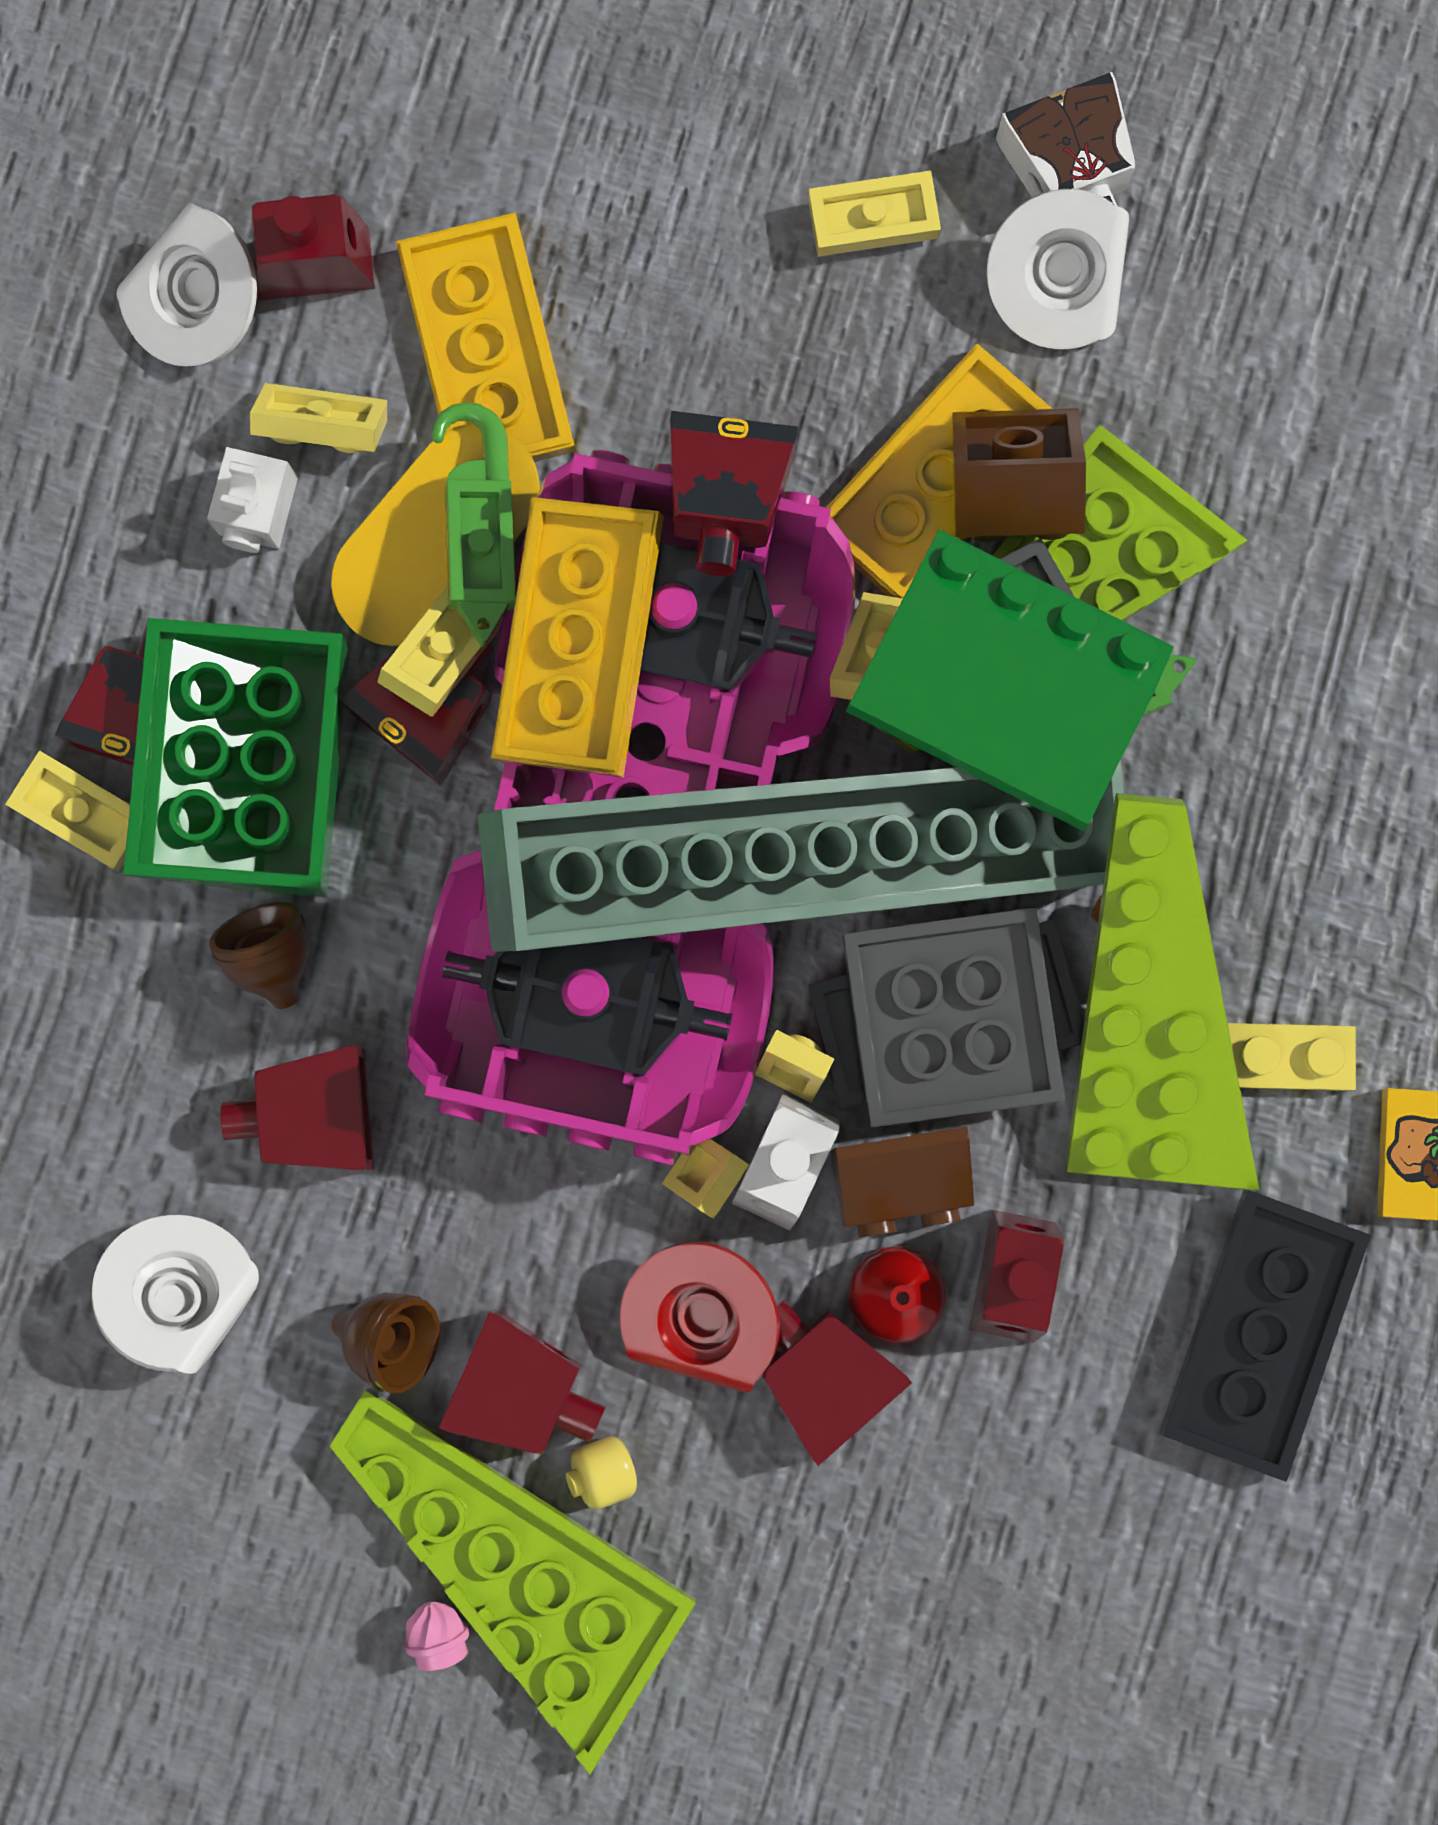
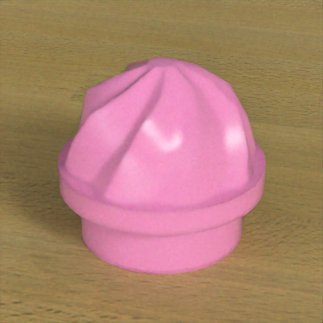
[404,1602,470,1671]

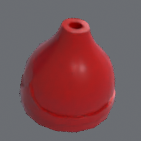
[848,1246,946,1345]

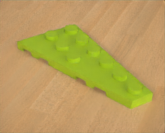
[878,424,1248,756]
[1065,793,1260,1191]
[330,1388,696,1775]

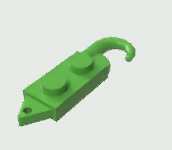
[432,402,516,647]

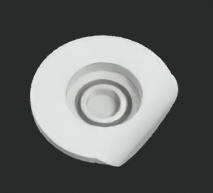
[986,189,1129,349]
[116,203,257,366]
[92,1215,259,1374]

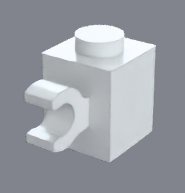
[207,447,298,553]

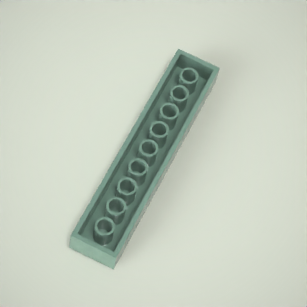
[477,760,1124,952]

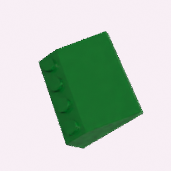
[846,529,1174,831]
[123,618,349,898]

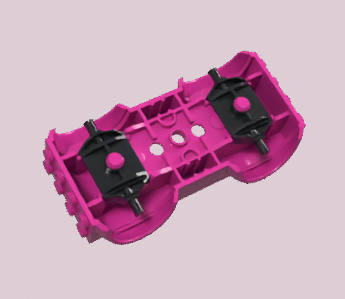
[406,450,856,1165]

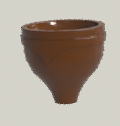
[209,902,310,1009]
[332,1292,440,1394]

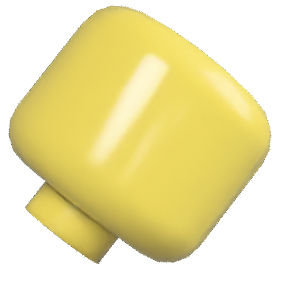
[566,1436,637,1509]

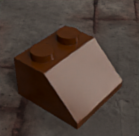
[952,408,1086,542]
[830,1126,974,1237]

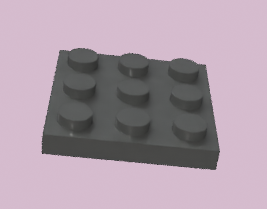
[842,908,1066,1128]

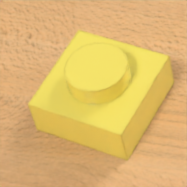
[755,1030,834,1103]
[662,1139,749,1219]

